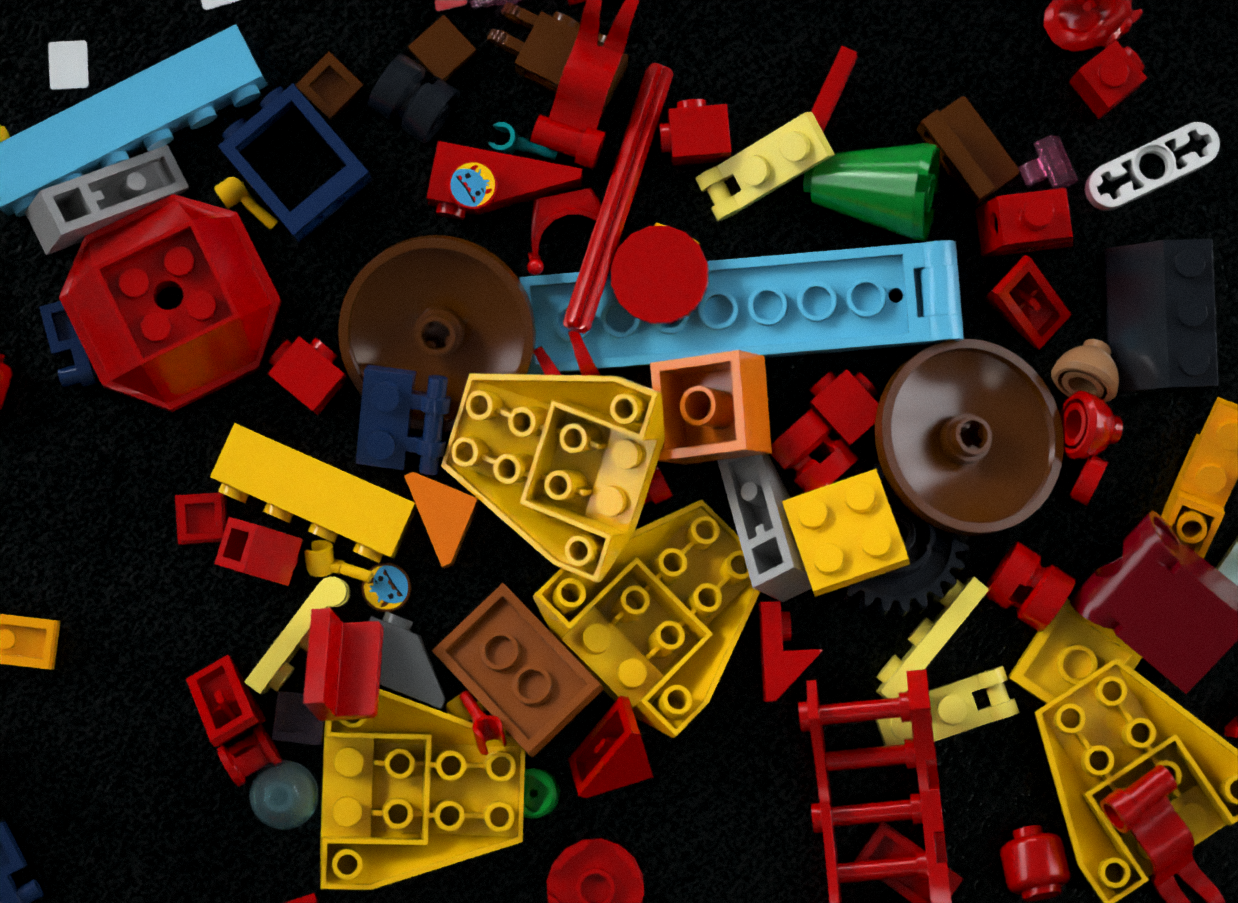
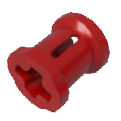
[217,724,282,787]

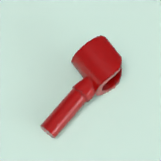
[459,691,507,755]

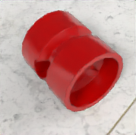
[770,408,859,493]
[985,541,1076,632]

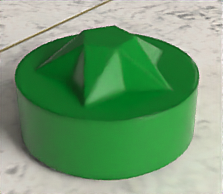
[523,768,560,818]

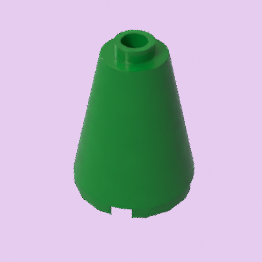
[803,143,940,241]

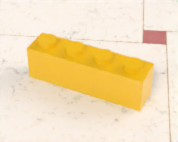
[210,423,417,563]

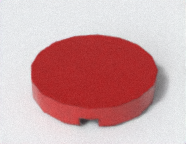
[611,226,709,324]
[547,838,644,903]

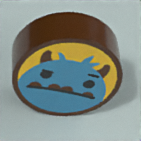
[361,563,412,612]

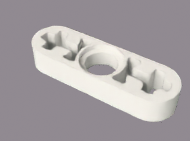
[1085,122,1220,211]

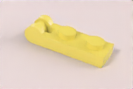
[695,112,835,221]
[244,577,351,694]
[876,666,1019,746]

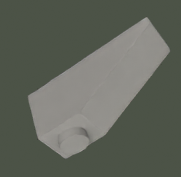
[25,145,189,255]
[717,454,812,602]

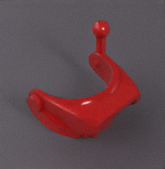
[527,188,620,275]

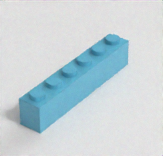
[0,24,268,217]

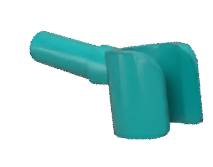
[488,122,558,160]

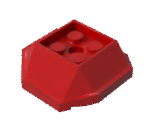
[59,194,282,412]

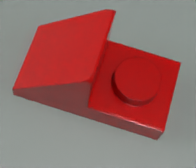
[758,601,823,702]

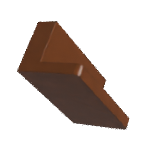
[916,96,1019,207]

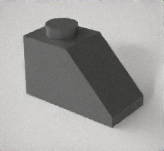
[369,611,447,709]

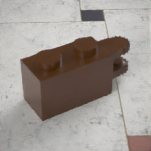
[487,2,628,116]

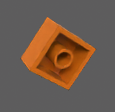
[650,350,772,465]

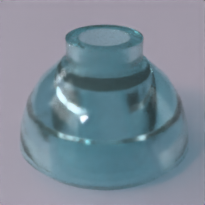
[249,760,318,830]

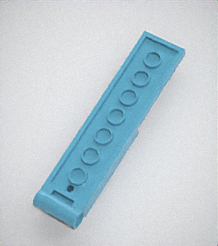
[520,240,964,375]

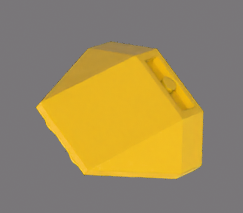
[441,373,665,582]
[532,499,760,738]
[1034,657,1238,903]
[320,689,525,890]

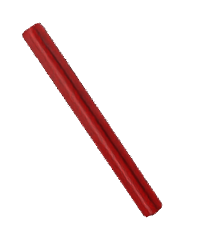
[563,63,673,334]

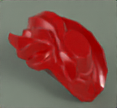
[1044,0,1143,52]

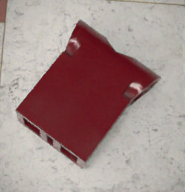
[1069,510,1238,694]

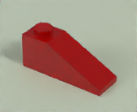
[426,141,583,220]

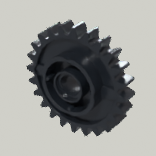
[837,462,969,619]

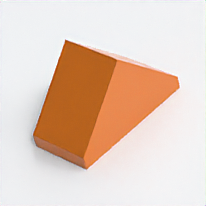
[404,472,480,569]

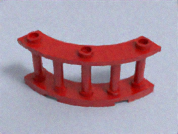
[798,669,952,903]

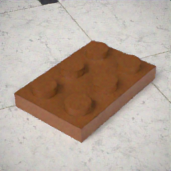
[432,583,605,758]

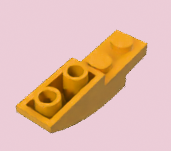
[1161,397,1238,559]

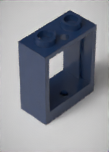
[218,84,372,242]

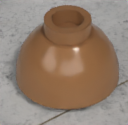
[1051,339,1119,402]

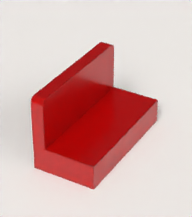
[303,608,384,721]

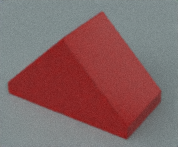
[983,255,1072,350]
[186,654,267,747]
[568,696,653,798]

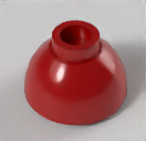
[1060,391,1123,459]

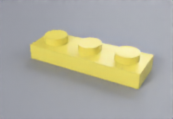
[876,577,989,699]

